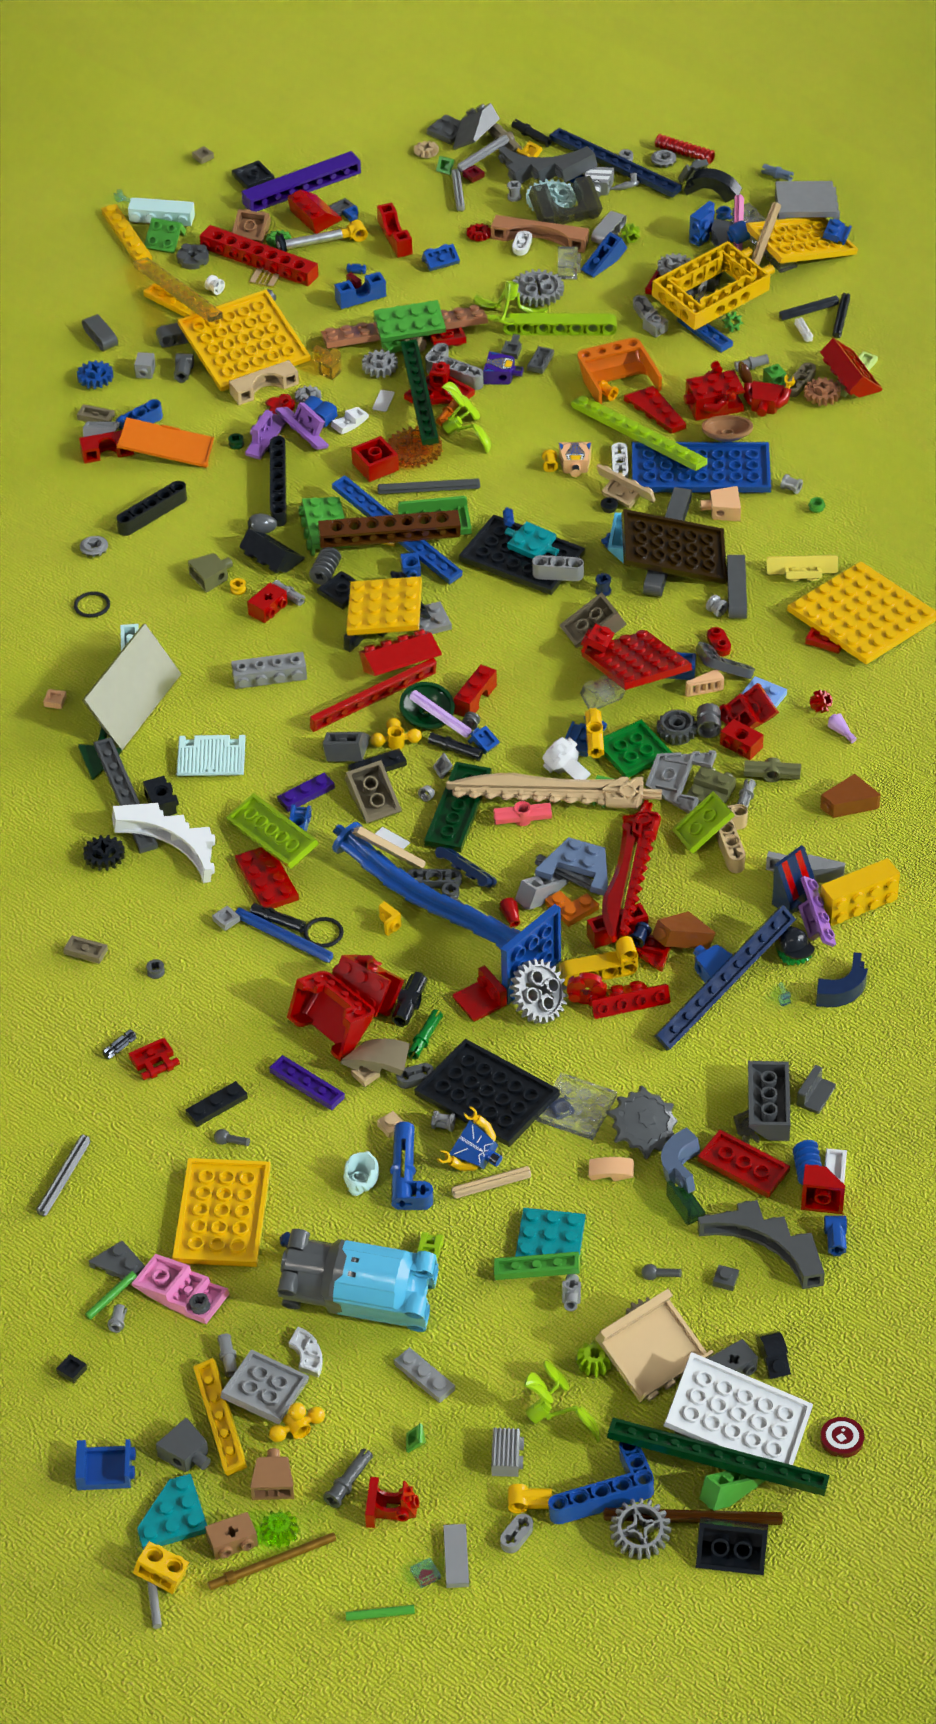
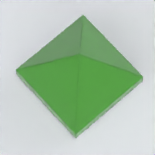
[436,156,455,175]
[406,1424,426,1453]

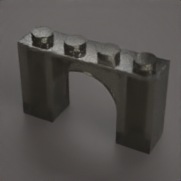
[528,176,603,224]

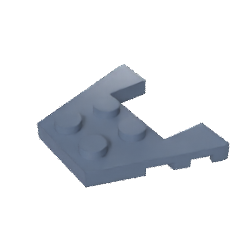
[535,837,608,896]

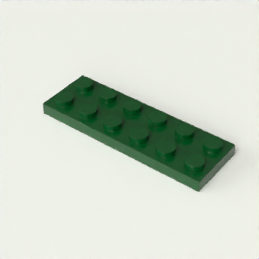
[424,762,492,853]

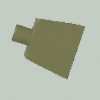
[188,553,233,593]

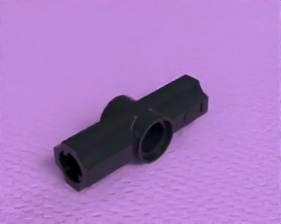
[392,972,427,1027]

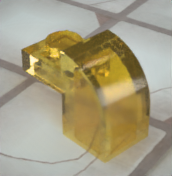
[313,345,342,380]

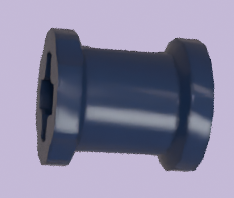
[595,573,611,597]
[629,922,652,948]

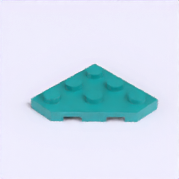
[137,1473,207,1549]

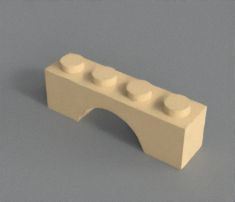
[229,360,299,405]

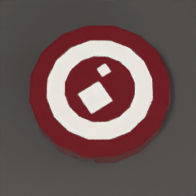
[820,1417,865,1458]

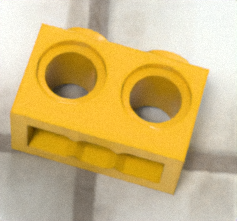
[133,1541,189,1594]

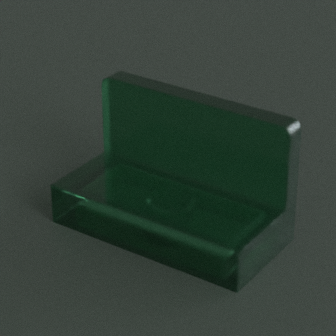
[666,1180,706,1225]

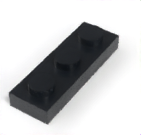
[348,748,407,772]
[185,1081,248,1127]

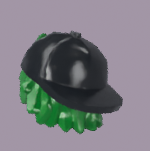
[775,926,814,965]

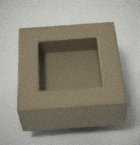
[192,146,214,164]

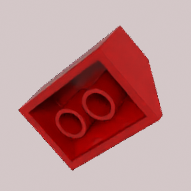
[287,189,342,234]

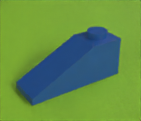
[581,232,627,278]

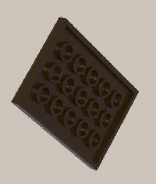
[621,509,728,584]

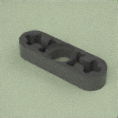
[407,869,462,888]

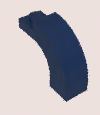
[816,952,868,1007]

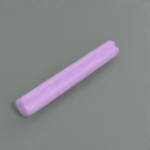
[409,690,472,738]

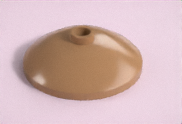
[702,415,753,442]

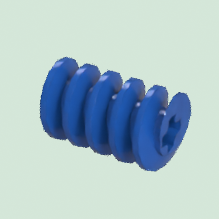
[793,1140,822,1185]

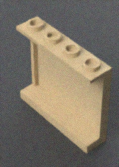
[595,1289,713,1403]

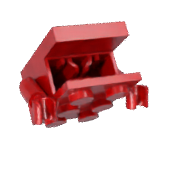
[684,361,745,421]
[332,954,405,1017]

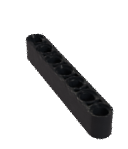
[270,436,287,527]

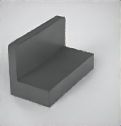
[797,1065,836,1114]

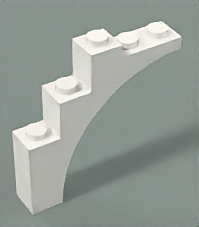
[112,803,215,883]

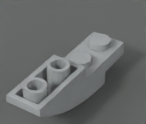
[766,851,845,883]

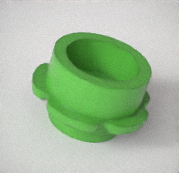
[808,497,826,513]

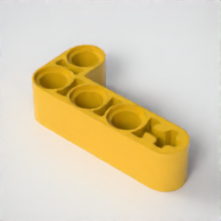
[558,936,638,986]

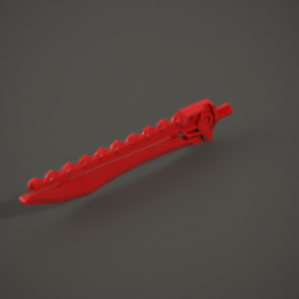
[602,800,661,942]

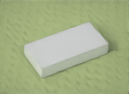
[825,1148,847,1184]

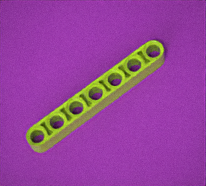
[503,313,617,335]

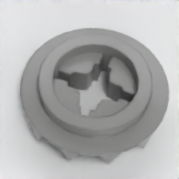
[651,150,676,168]
[295,385,321,403]
[80,536,108,557]

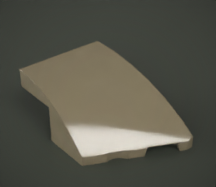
[340,1039,410,1076]

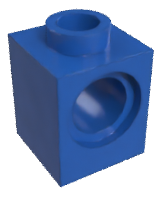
[400,552,421,577]

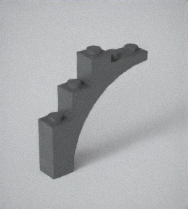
[498,146,598,183]
[697,1200,825,1289]

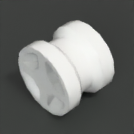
[205,275,225,295]

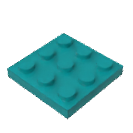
[515,1208,586,1257]

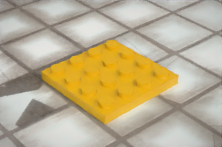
[346,576,422,636]

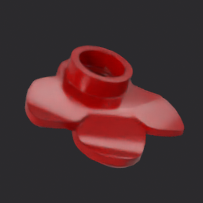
[265,394,295,415]

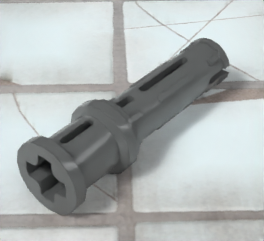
[323,1448,373,1508]

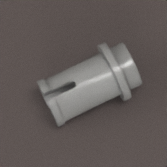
[108,1304,127,1333]

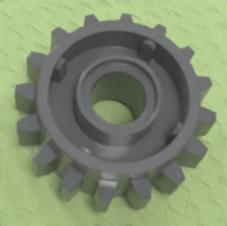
[657,710,697,745]

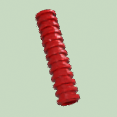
[655,134,715,164]

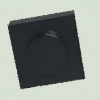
[56,1354,87,1384]

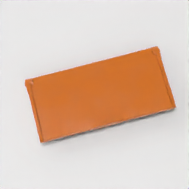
[117,417,214,468]

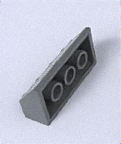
[748,1061,791,1141]

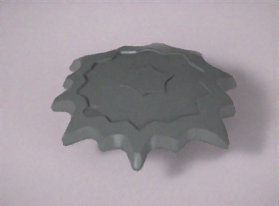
[606,1086,678,1159]

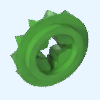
[266,230,291,248]

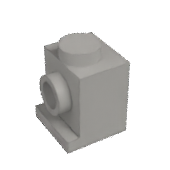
[643,309,668,338]

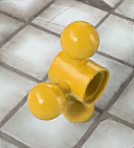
[370,718,422,750]
[269,1402,325,1442]

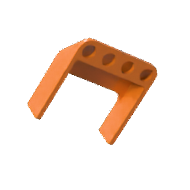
[577,338,662,404]

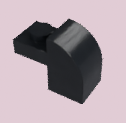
[755,1330,791,1379]

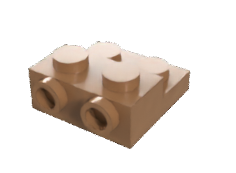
[232,209,271,243]

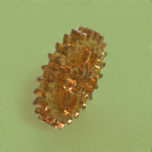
[387,426,442,468]

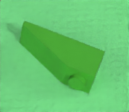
[699,1471,765,1511]

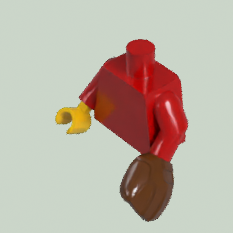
[738,361,795,417]

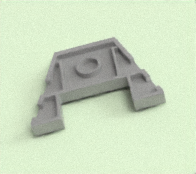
[645,750,717,814]

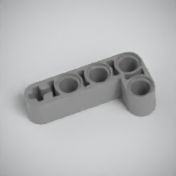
[425,343,484,390]

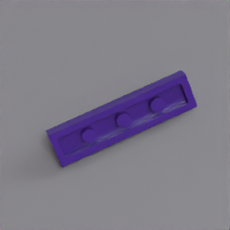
[269,1055,345,1111]

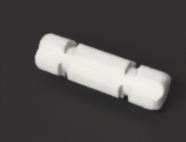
[794,317,813,342]

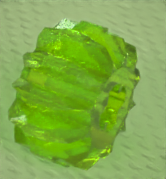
[260,1509,299,1549]

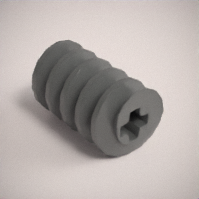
[309,547,341,585]

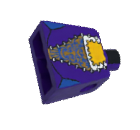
[483,351,523,385]

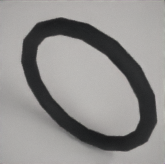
[74,592,110,618]
[303,917,344,948]

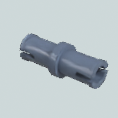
[761,164,794,181]

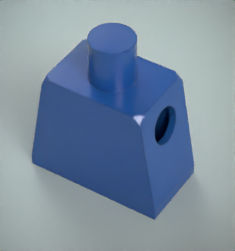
[693,945,733,983]

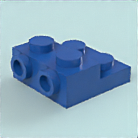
[689,201,715,247]

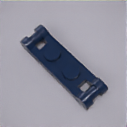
[435,847,497,888]

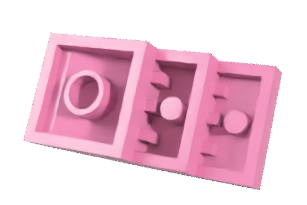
[132,1254,229,1324]

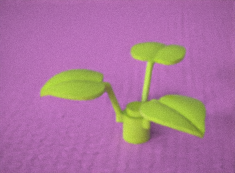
[474,281,549,325]
[442,382,491,454]
[524,1360,600,1443]

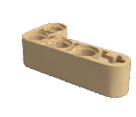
[715,804,748,873]

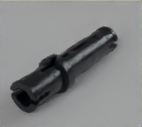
[511,119,552,147]
[428,732,483,761]
[250,903,306,933]

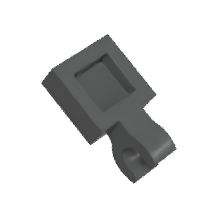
[501,334,522,359]

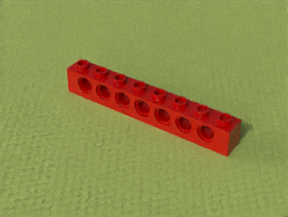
[200,225,319,286]

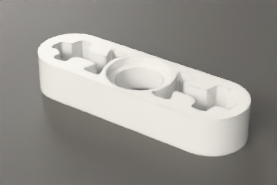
[612,442,628,478]

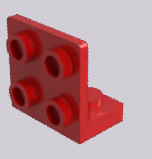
[453,965,507,1022]

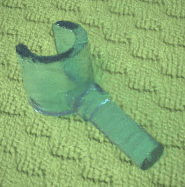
[113,189,131,202]
[778,982,791,1006]

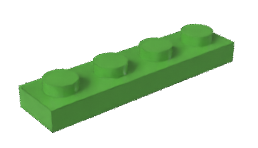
[494,1252,580,1280]

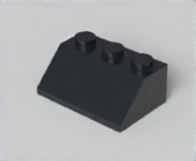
[239,528,305,573]
[696,1517,769,1575]

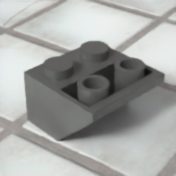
[323,732,370,762]

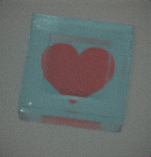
[410,1558,441,1588]

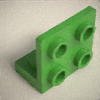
[144,218,186,253]

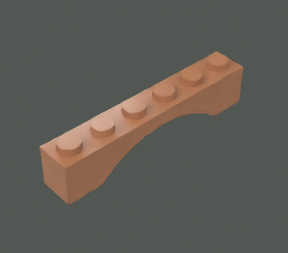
[491,215,589,253]

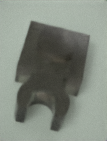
[733,1109,760,1145]

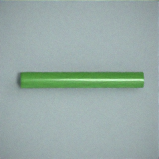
[85,1271,137,1320]
[346,1605,415,1621]

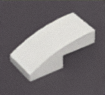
[331,407,369,434]

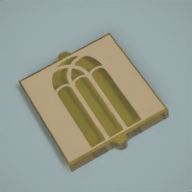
[249,268,280,288]

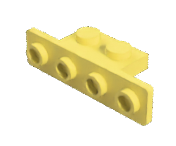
[767,555,838,581]

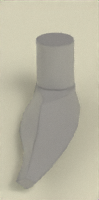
[611,173,640,190]

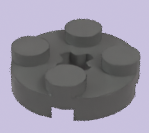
[177,243,209,269]

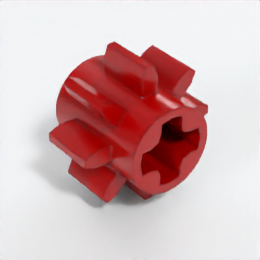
[810,690,833,713]

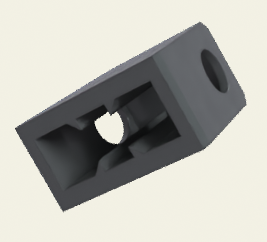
[156,1418,211,1472]

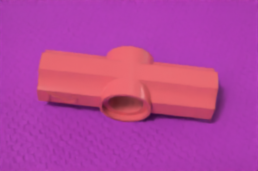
[493,801,552,826]

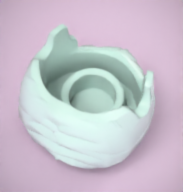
[343,1151,379,1196]

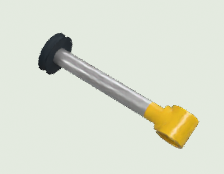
[275,220,368,252]

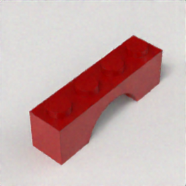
[377,202,413,258]

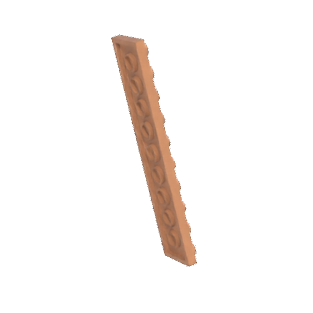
[321,305,488,349]

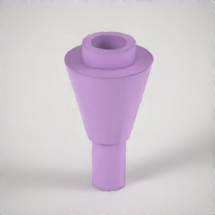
[827,714,857,743]

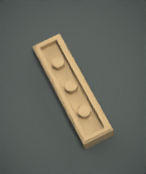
[352,826,426,869]

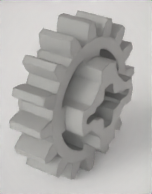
[657,253,691,275]
[362,349,398,378]

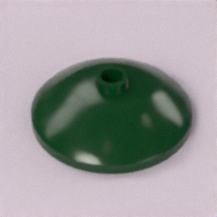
[399,682,455,730]

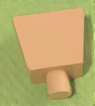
[700,486,741,521]

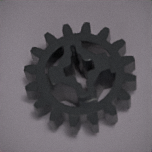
[83,835,125,871]

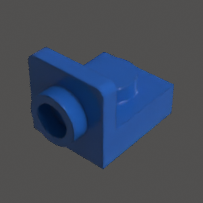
[468,726,500,754]

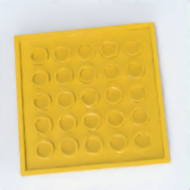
[178,289,311,392]
[787,561,936,664]

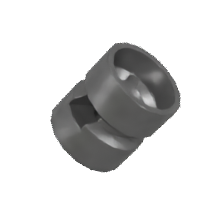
[697,703,721,738]

